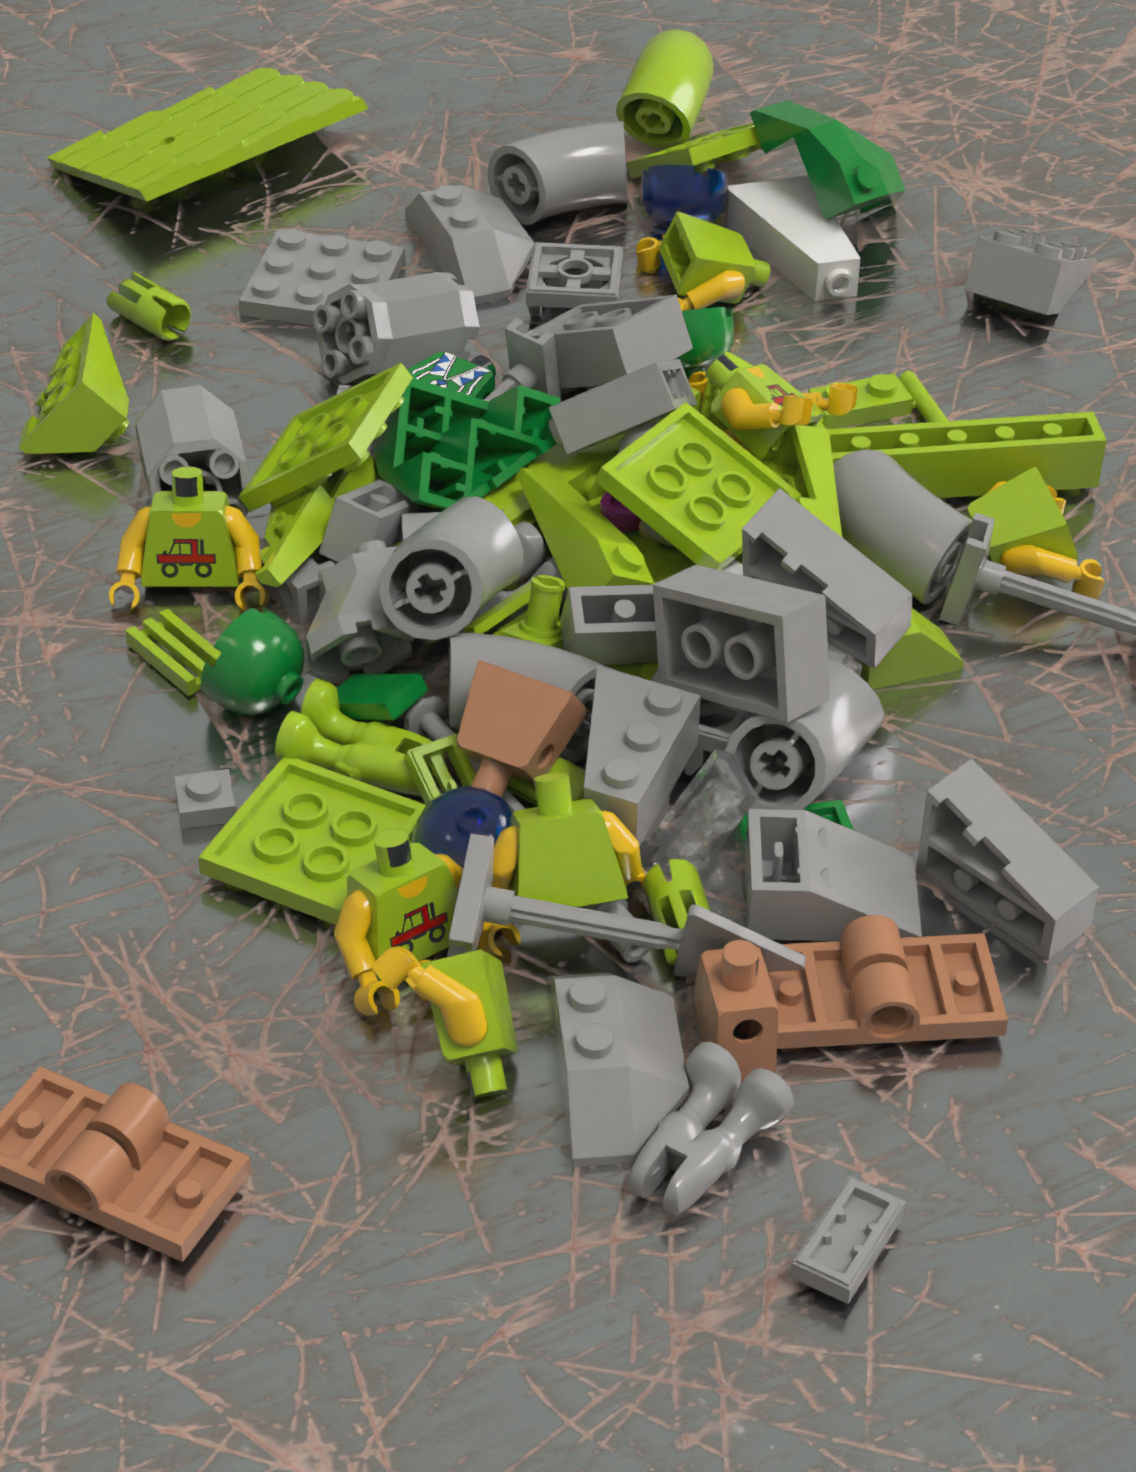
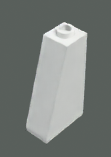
[724,175,861,302]

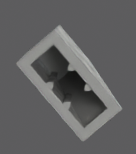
[549,359,697,454]

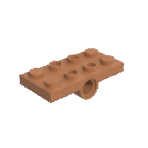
[768,915,1008,1049]
[0,1066,252,1262]

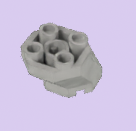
[313,272,479,385]
[135,384,251,517]
[304,540,414,683]

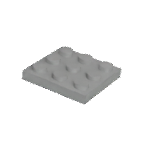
[239,229,405,326]

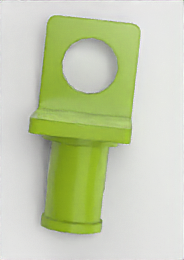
[500,575,565,648]

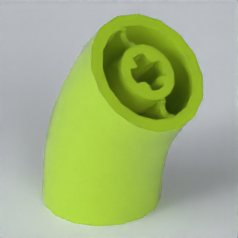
[616,29,714,149]

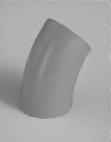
[487,121,628,225]
[833,449,972,605]
[379,497,524,640]
[448,632,614,762]
[724,658,884,810]

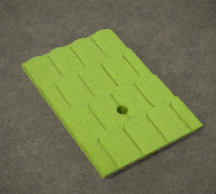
[46,68,369,201]

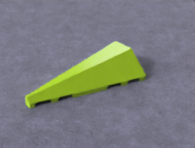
[753,425,842,537]
[255,451,383,587]

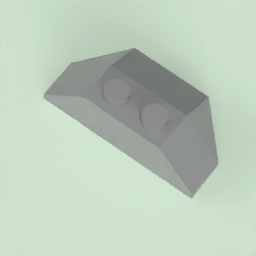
[405,185,534,305]
[548,973,689,1167]

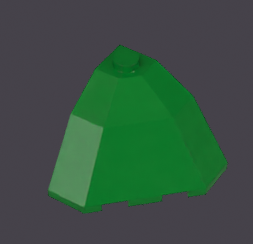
[750,100,906,220]
[371,378,560,511]

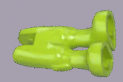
[275,678,445,797]

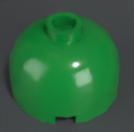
[676,307,735,379]
[200,607,304,716]

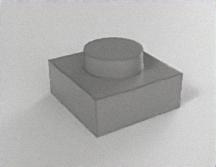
[174,769,236,829]

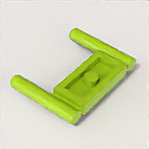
[800,371,949,429]

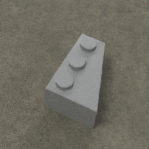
[742,488,912,668]
[584,665,701,846]
[916,758,1099,961]

